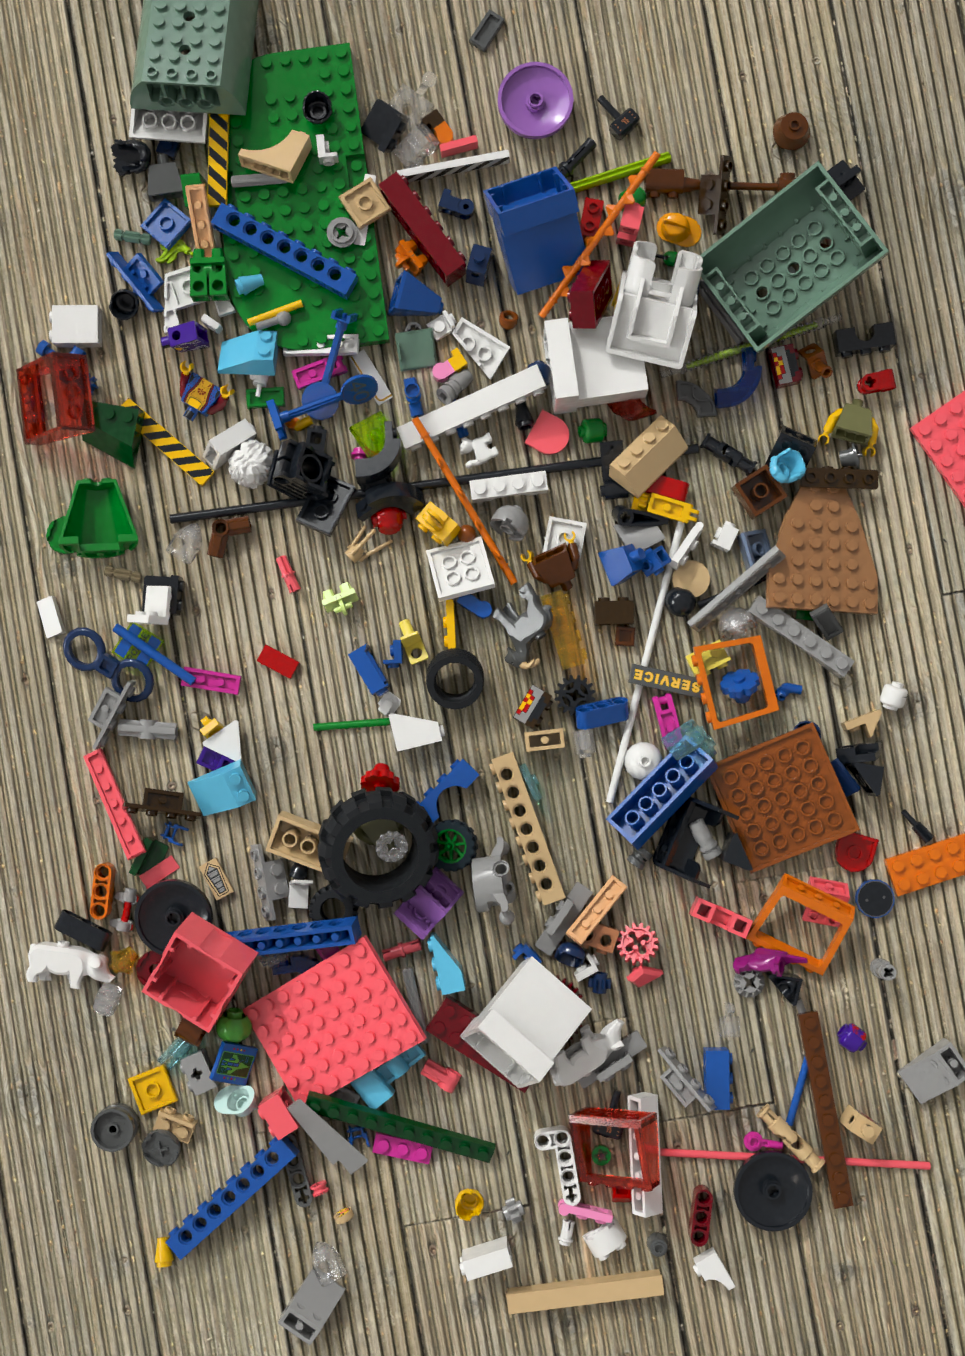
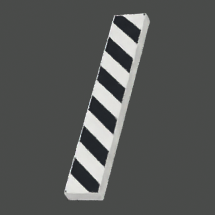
[397,150,510,182]

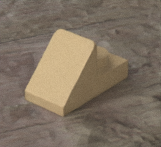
[840,709,882,738]

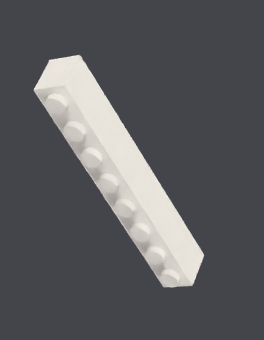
[397,364,547,452]

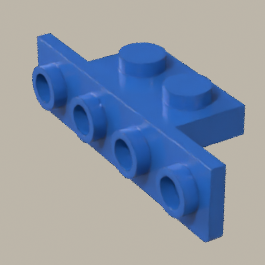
[106,252,164,313]

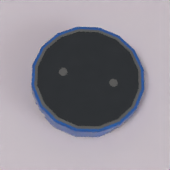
[855,879,894,918]

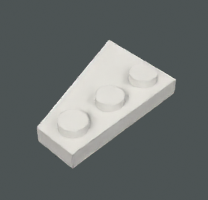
[452,317,511,380]

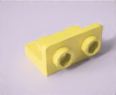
[685,639,731,677]

